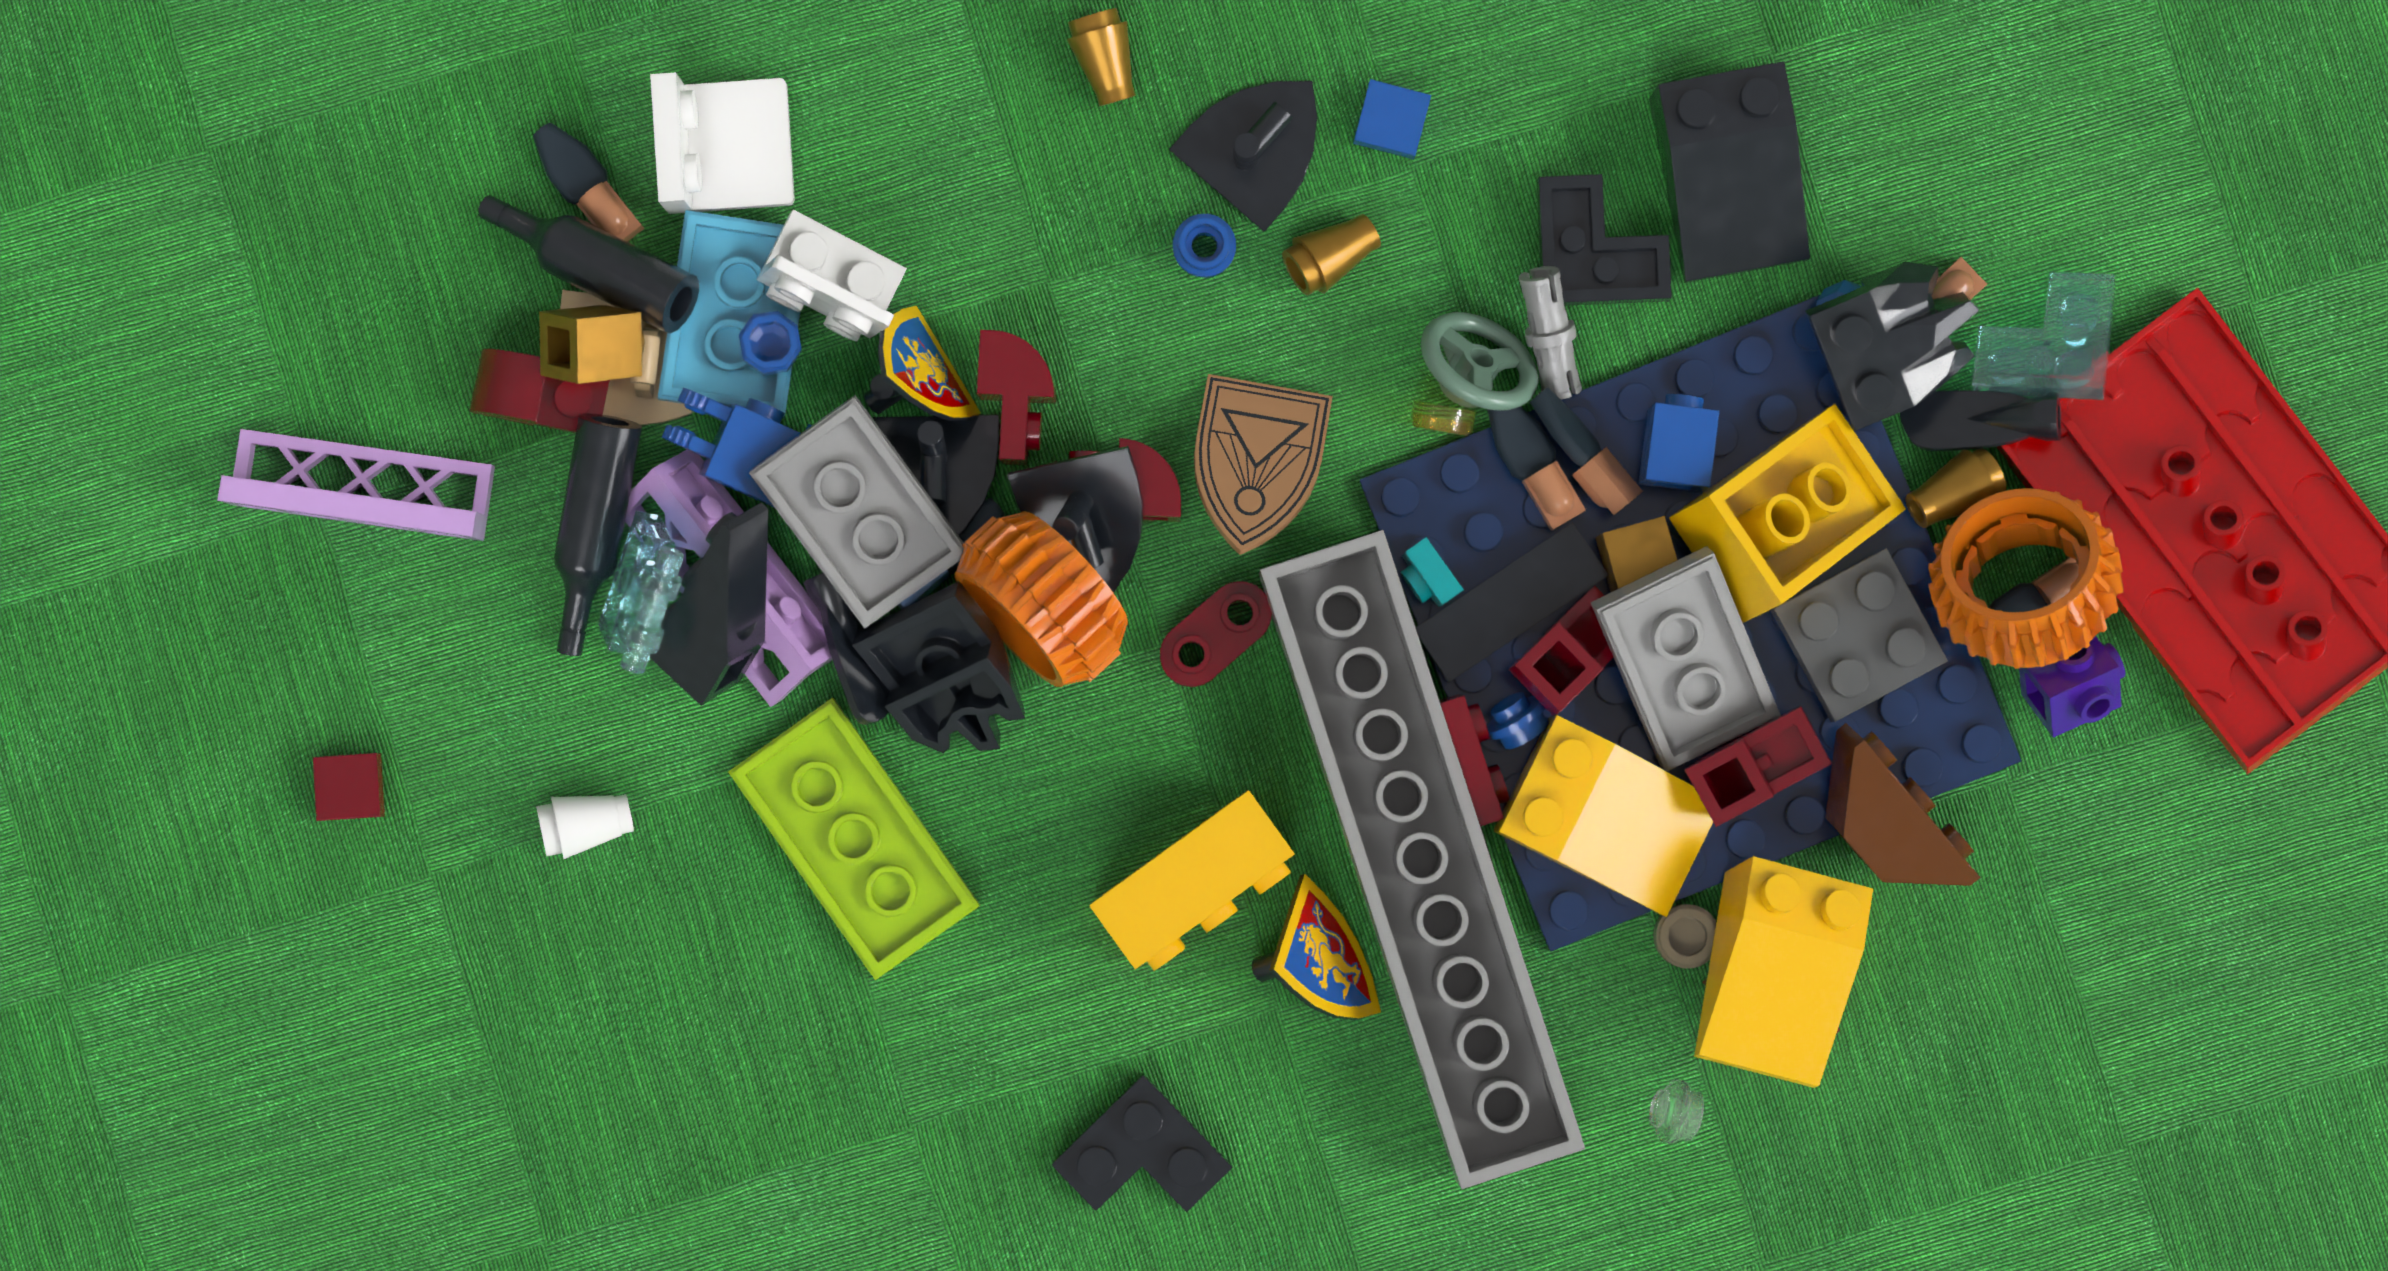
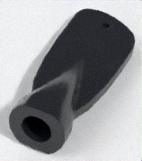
[1900,390,2061,451]
[804,573,890,725]

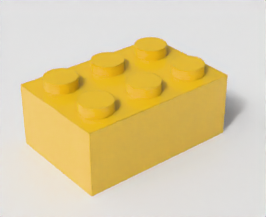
[1089,790,1295,971]

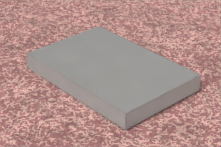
[749,395,964,628]
[1591,546,1781,772]

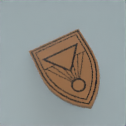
[1194,374,1333,555]

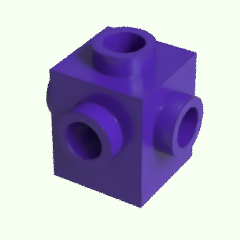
[2019,636,2126,738]

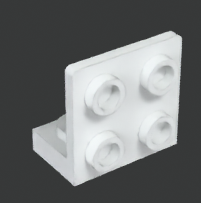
[650,72,795,214]
[757,210,907,341]

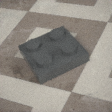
[1771,548,1948,722]

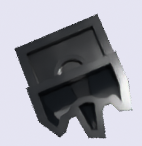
[1805,261,1979,431]
[852,581,1025,753]

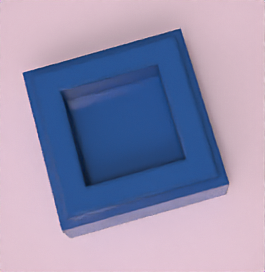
[1353,79,1431,160]

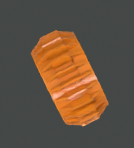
[1928,488,2124,669]
[955,511,1128,687]

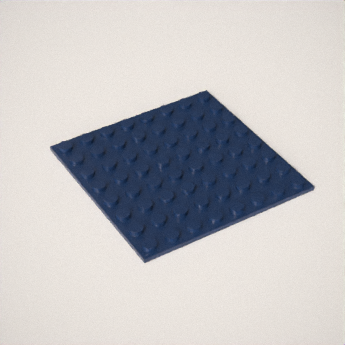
[1359,295,2021,952]

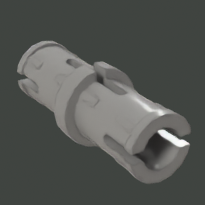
[1519,266,1582,400]

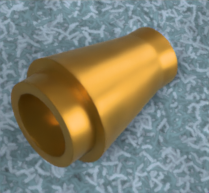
[1066,8,1136,107]
[1282,214,1381,296]
[1905,448,2006,528]

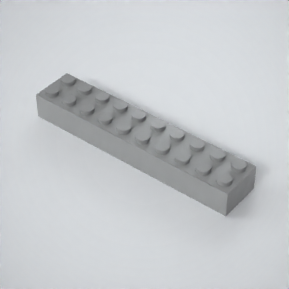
[1259,530,1585,1189]

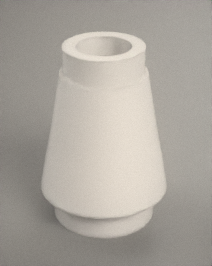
[536,794,634,859]

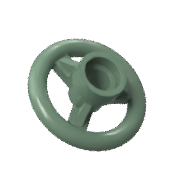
[1421,312,1538,411]

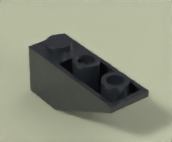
[647,503,768,706]

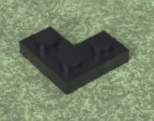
[1537,174,1672,306]
[1051,1074,1233,1212]

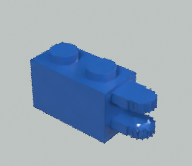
[661,387,812,508]

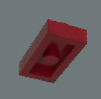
[1439,694,1509,826]

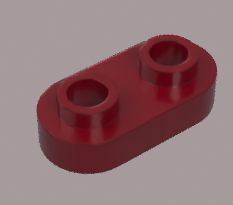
[1160,581,1272,687]

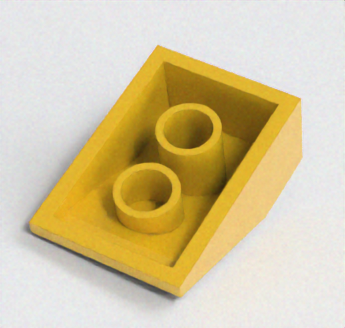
[1669,404,1906,623]
[1493,715,1713,917]
[1694,856,1873,1088]

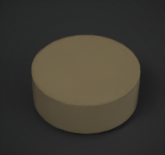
[1653,904,1716,968]

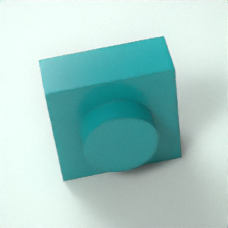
[1400,537,1464,608]

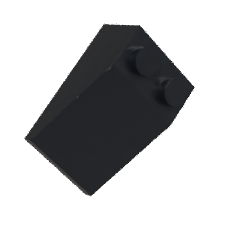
[1649,61,1810,283]

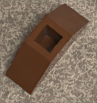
[1826,723,1980,886]

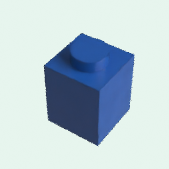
[1638,394,1719,493]

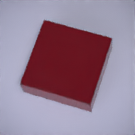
[313,753,385,821]

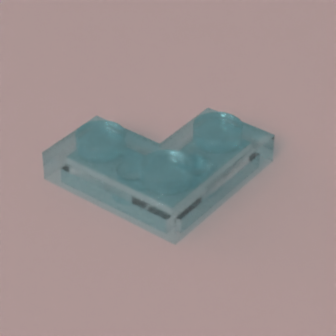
[1972,272,2116,400]

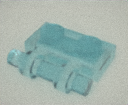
[598,510,684,674]

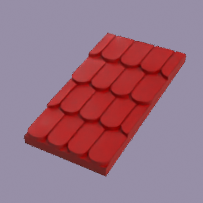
[1997,287,2388,775]

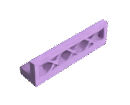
[217,429,495,541]
[625,450,833,707]

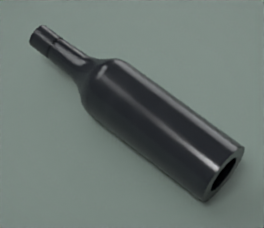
[478,195,699,333]
[554,413,642,656]

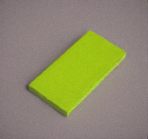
[728,698,981,980]

